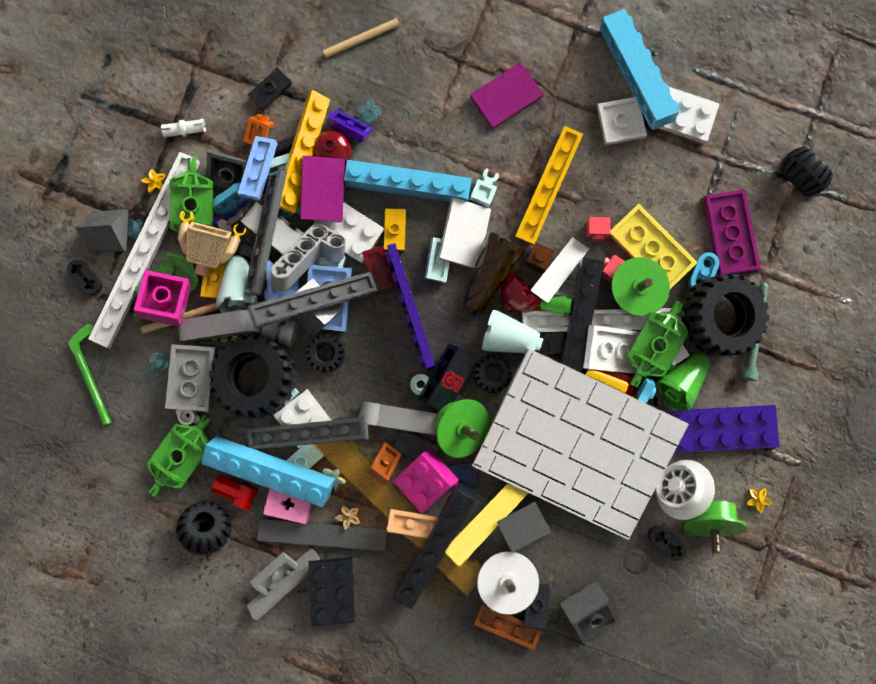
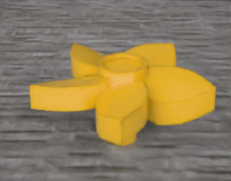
[141,169,166,194]
[746,488,772,513]

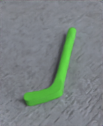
[68,324,111,426]

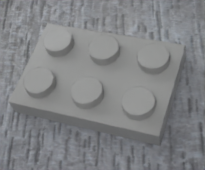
[165,344,216,412]

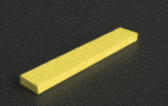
[445,483,528,567]

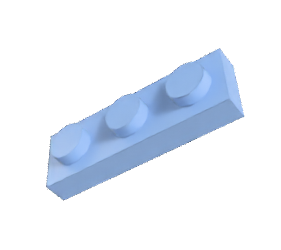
[238,136,277,201]

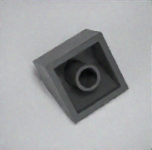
[560,581,620,644]

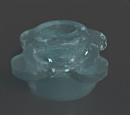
[358,99,382,123]
[127,218,143,240]
[148,352,170,373]

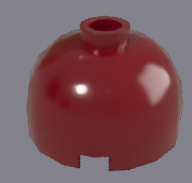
[313,130,353,170]
[500,272,541,313]

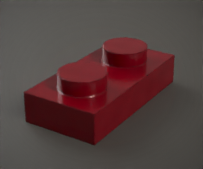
[361,246,395,291]

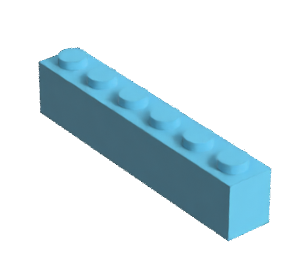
[599,9,679,130]
[344,160,472,202]
[201,436,335,507]

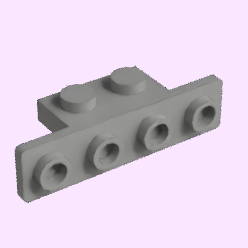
[247,548,320,621]

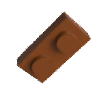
[367,442,402,485]

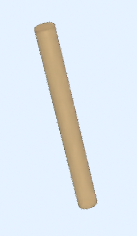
[323,18,399,58]
[141,302,220,334]

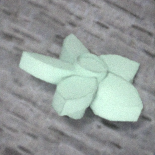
[323,468,346,491]

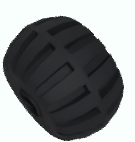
[780,147,833,197]
[176,501,232,555]

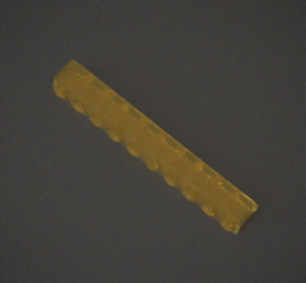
[313,440,482,596]

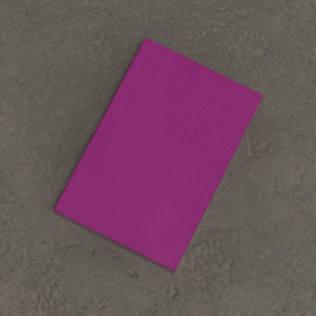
[470,62,544,129]
[300,155,345,223]

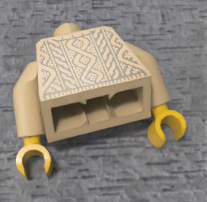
[178,211,246,276]

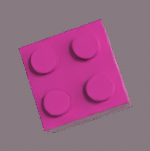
[134,270,191,327]
[393,448,458,514]

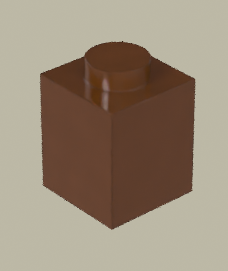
[525,242,555,274]

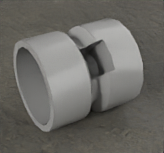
[261,319,299,347]

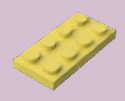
[610,204,698,289]

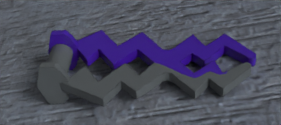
[213,181,268,232]

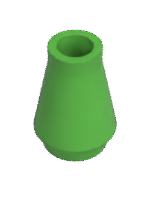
[541,296,573,317]

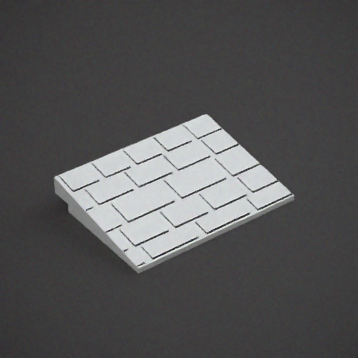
[472,349,689,540]

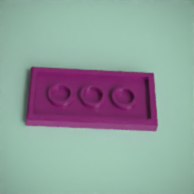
[703,189,761,276]

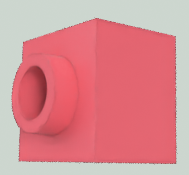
[586,217,610,241]
[601,254,625,283]

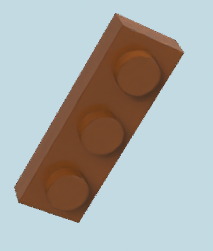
[473,603,542,650]

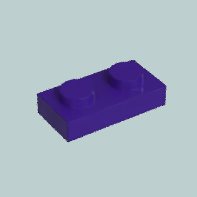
[326,109,372,143]

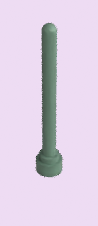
[740,283,768,381]

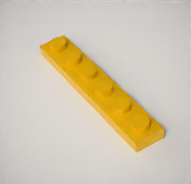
[280,90,330,214]
[515,126,583,246]

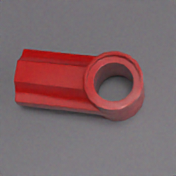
[211,475,258,510]

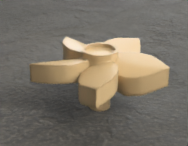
[335,506,360,531]

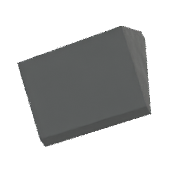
[206,150,248,193]
[76,209,128,253]
[293,278,343,337]
[497,502,551,553]

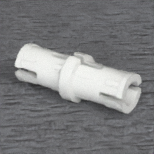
[161,119,206,138]

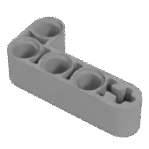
[271,224,346,292]
[178,310,263,343]
[359,401,437,435]

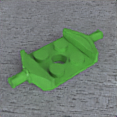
[170,158,214,233]
[133,252,201,322]
[625,300,688,388]
[147,414,211,497]

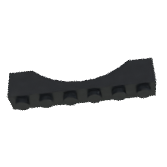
[559,257,604,373]
[392,481,477,610]

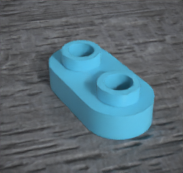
[213,183,249,214]
[688,252,719,289]

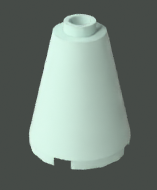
[215,255,259,313]
[482,310,543,353]

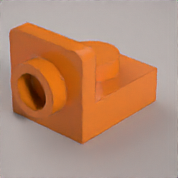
[243,114,274,145]

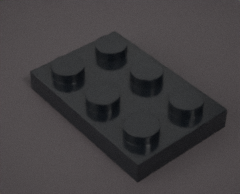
[308,557,355,627]

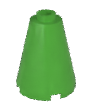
[655,353,710,411]

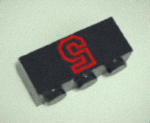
[418,344,477,411]

